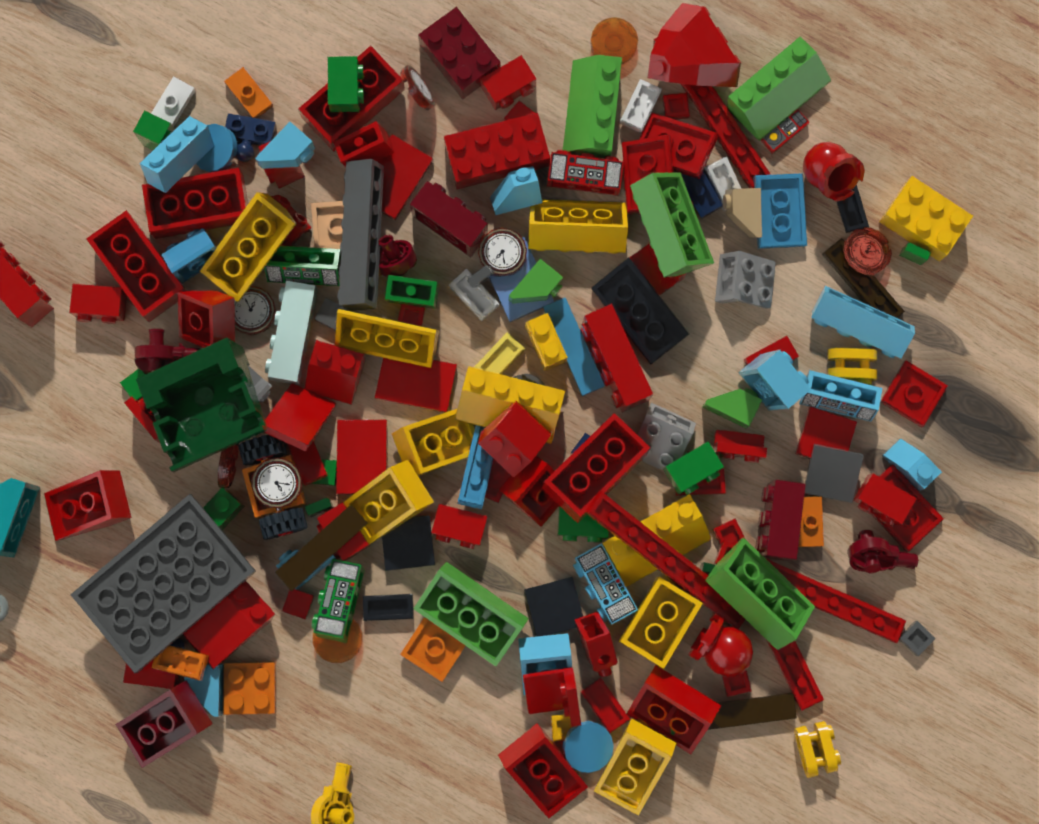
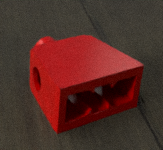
[575,611,618,677]

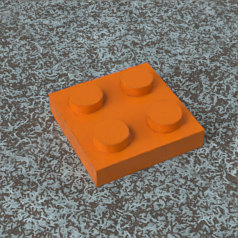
[400,617,466,682]
[224,662,276,715]

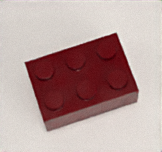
[418,6,501,99]
[410,181,488,258]
[755,480,806,561]
[115,680,213,768]

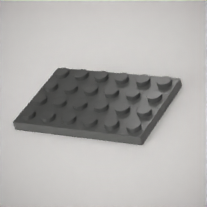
[70,494,256,673]

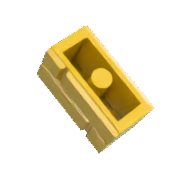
[525,313,568,371]

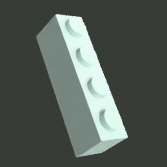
[265,281,318,385]

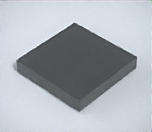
[805,444,864,503]

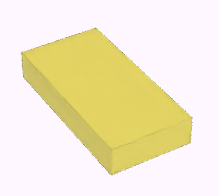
[474,332,525,375]

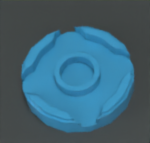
[196,124,237,172]
[562,721,614,773]

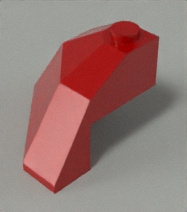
[647,3,741,87]

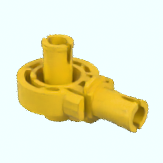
[311,762,354,824]

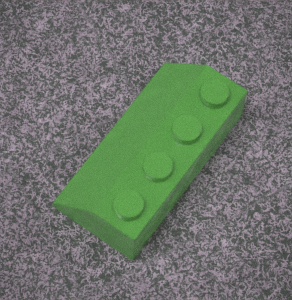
[727,37,831,142]
[563,55,622,158]
[630,173,714,277]
[705,538,815,650]
[413,562,529,666]

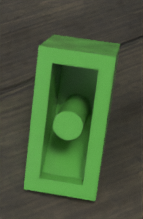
[508,259,563,304]
[702,388,762,429]

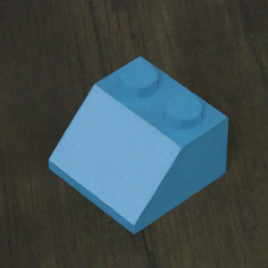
[161,228,217,284]

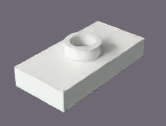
[151,76,196,127]
[620,79,662,133]
[704,157,741,211]
[449,269,500,322]

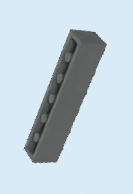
[337,159,384,311]

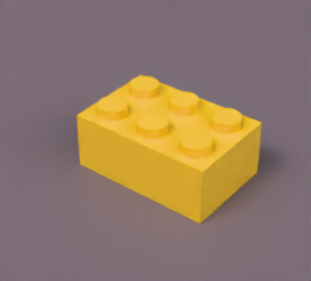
[879,176,973,262]
[618,577,703,669]

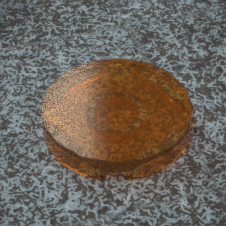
[590,17,638,65]
[313,618,363,663]

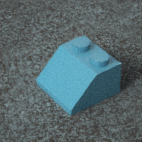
[518,633,572,695]

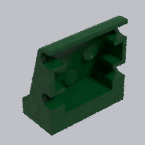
[136,338,267,472]

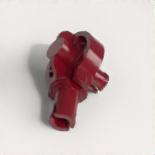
[378,235,417,277]
[134,329,201,372]
[847,530,919,574]

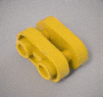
[827,348,877,385]
[794,721,841,778]

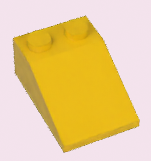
[391,408,475,476]
[344,460,434,545]
[594,719,676,816]

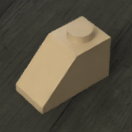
[722,188,762,238]

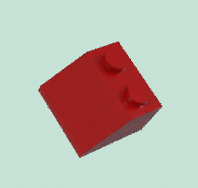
[177,291,235,348]
[305,340,366,405]
[478,401,551,477]
[499,456,559,527]

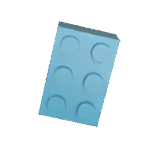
[738,350,812,410]

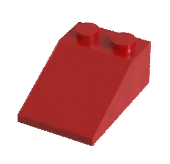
[44,470,132,541]
[183,581,275,669]
[498,723,588,819]

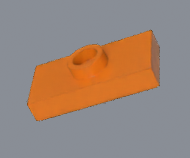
[224,67,273,118]
[798,497,824,547]
[152,645,209,681]

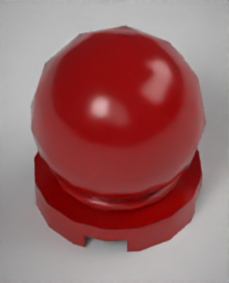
[803,141,865,202]
[688,613,753,677]

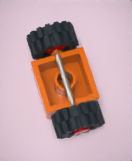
[238,435,308,540]

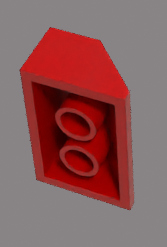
[626,665,721,755]

